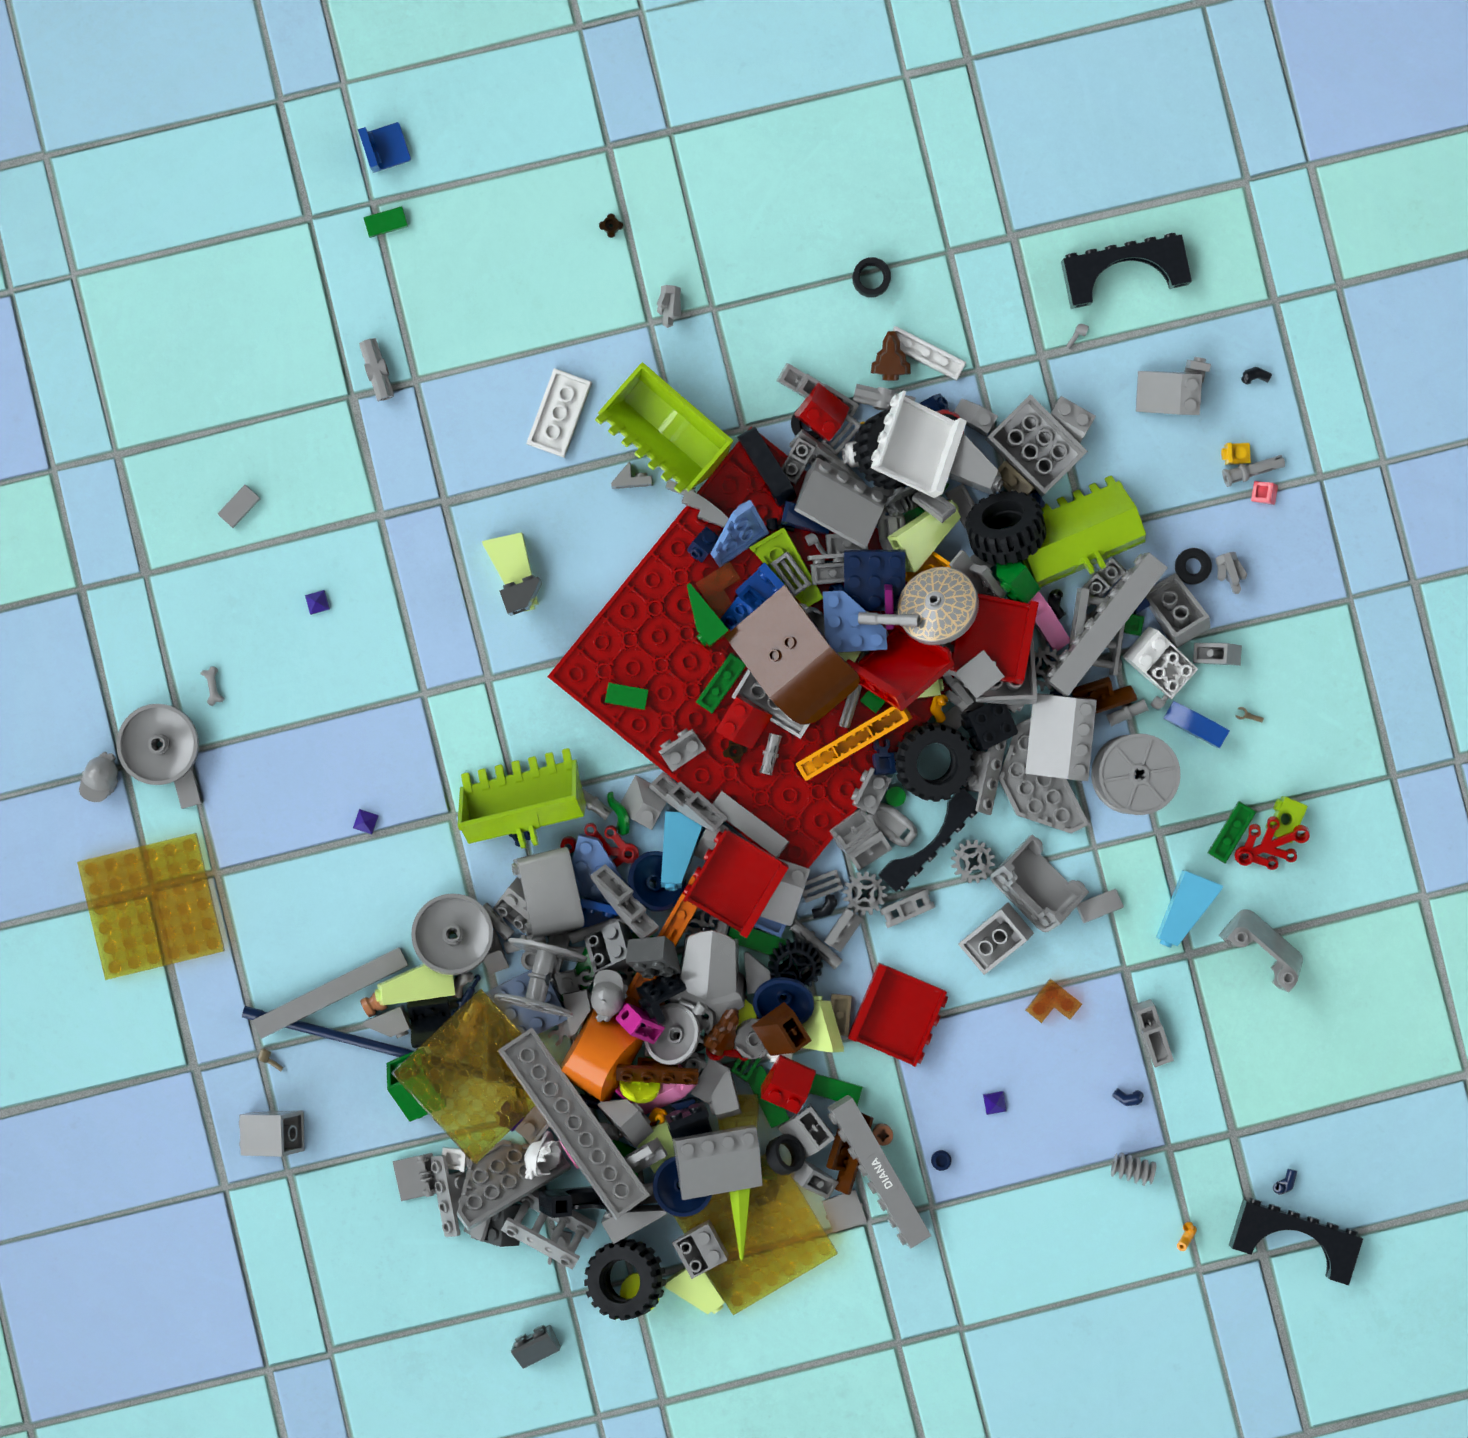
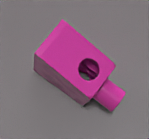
[616,1002,665,1044]

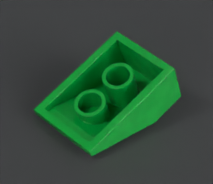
[687,583,729,647]

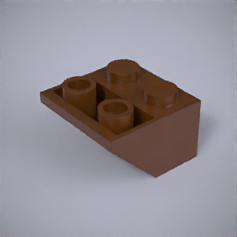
[751,1002,812,1056]

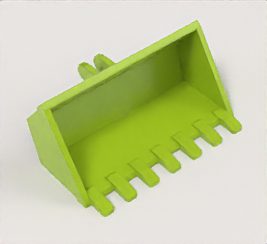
[595,362,734,493]
[1021,476,1146,588]
[458,748,586,849]

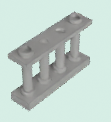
[1068,588,1125,675]
[501,1190,597,1270]

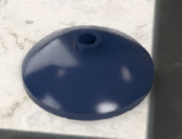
[628,851,686,911]
[753,977,814,1024]
[653,1156,712,1217]

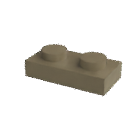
[998,460,1035,496]
[831,994,852,1036]

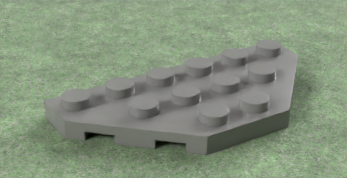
[999,718,1089,833]
[457,1140,571,1231]

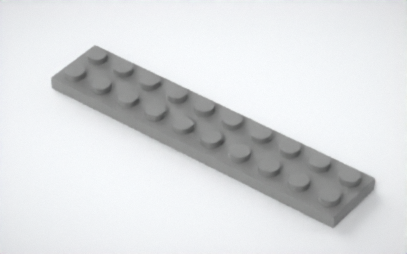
[498,1028,650,1220]

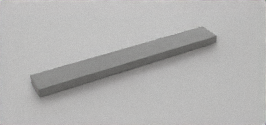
[252,947,409,1039]

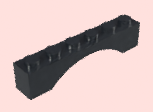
[877,787,978,892]

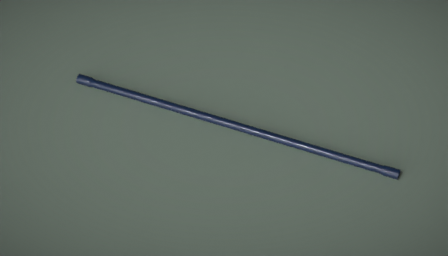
[242,1006,601,1110]

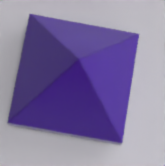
[305,590,330,615]
[353,809,379,834]
[983,1091,1006,1115]

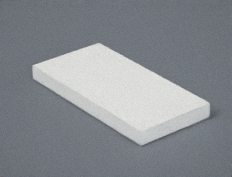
[526,368,592,458]

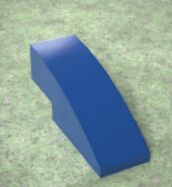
[1163,701,1230,748]

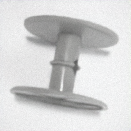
[1091,734,1180,815]
[494,938,587,1017]

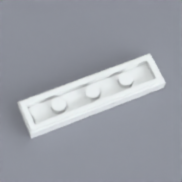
[892,326,966,381]

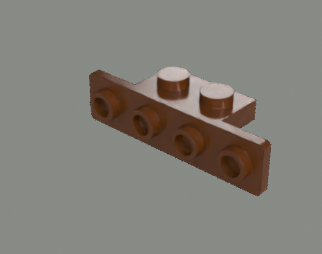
[1071,676,1137,714]
[616,1057,699,1085]
[826,1112,874,1195]

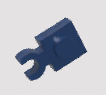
[872,739,896,775]

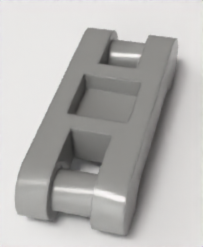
[880,889,935,928]

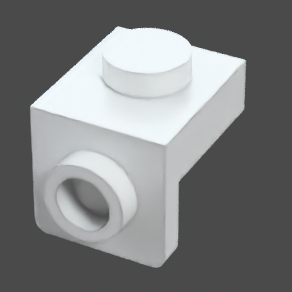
[442,1147,471,1172]

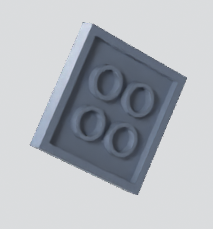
[489,969,568,1040]

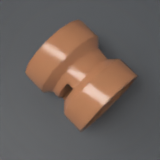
[360,992,388,1018]

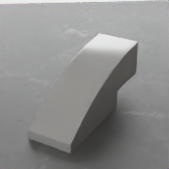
[1132,999,1174,1067]

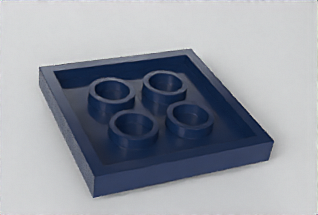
[844,550,905,611]

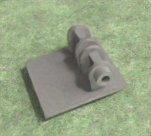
[393,1153,436,1201]

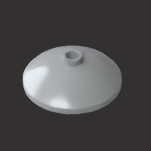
[644,1003,700,1065]

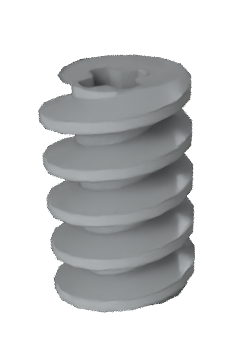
[1111,1152,1156,1186]

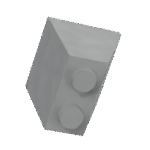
[949,434,1004,494]
[239,1110,305,1157]

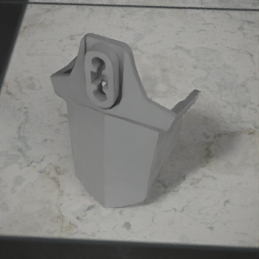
[668,930,747,1043]

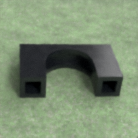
[539,1186,632,1218]

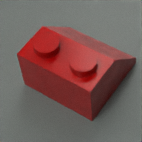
[793,383,849,441]
[716,694,773,749]
[761,1055,816,1114]

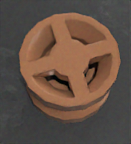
[872,1123,893,1146]

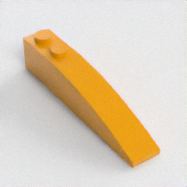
[796,706,912,781]

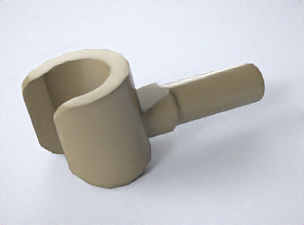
[1235,707,1264,723]
[258,1048,284,1072]

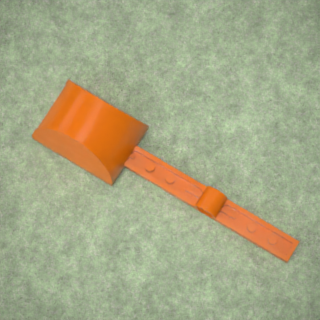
[560,875,698,1102]

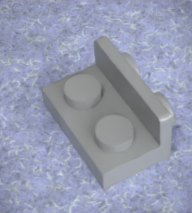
[659,728,706,772]
[851,767,892,815]
[824,907,862,952]
[515,1105,552,1145]
[624,1138,668,1173]

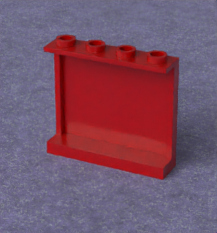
[950,593,1039,685]
[846,625,954,711]
[682,828,789,938]
[847,962,948,1067]

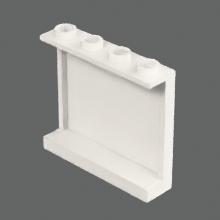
[871,390,967,498]

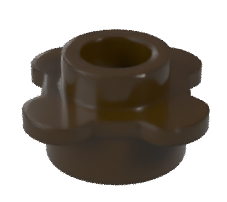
[599,214,623,238]
[723,740,747,763]

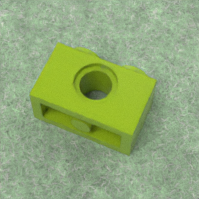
[1265,796,1308,843]

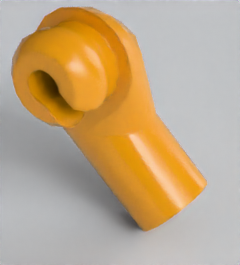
[930,695,948,723]
[648,1107,668,1126]
[1177,1222,1197,1251]

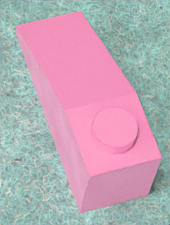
[1028,591,1070,651]
[633,1063,696,1115]

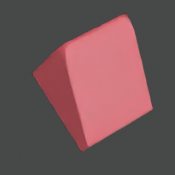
[1251,481,1278,505]

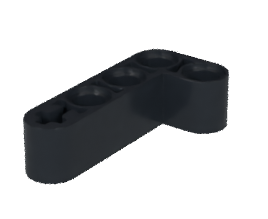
[737,426,797,507]

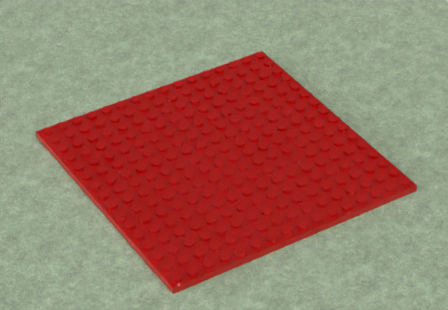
[547,427,954,868]

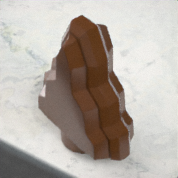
[871,331,911,381]
[703,1008,739,1056]

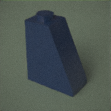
[781,501,831,535]

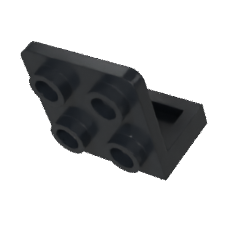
[960,703,1018,751]
[636,974,687,1024]
[407,997,452,1048]
[664,1102,713,1141]

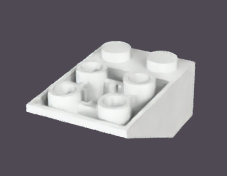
[1122,627,1198,699]

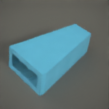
[661,811,704,891]
[1156,870,1223,948]

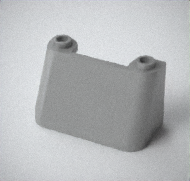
[990,834,1089,932]
[512,847,584,939]
[1218,909,1303,992]

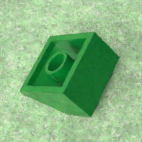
[996,562,1041,603]

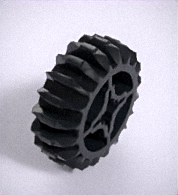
[768,937,823,988]

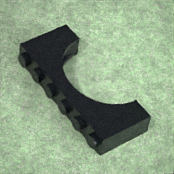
[1061,233,1192,309]
[1229,1198,1363,1285]

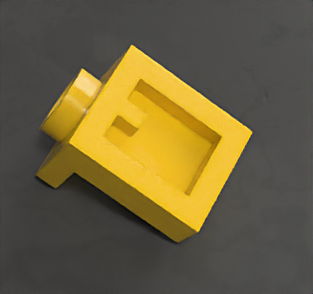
[1221,443,1251,465]

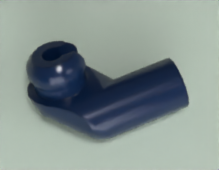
[1112,1088,1144,1106]
[1273,1169,1297,1195]

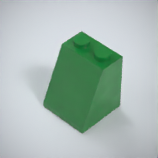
[386,1048,446,1122]

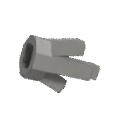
[657,285,682,328]
[1215,552,1247,594]
[943,675,976,712]

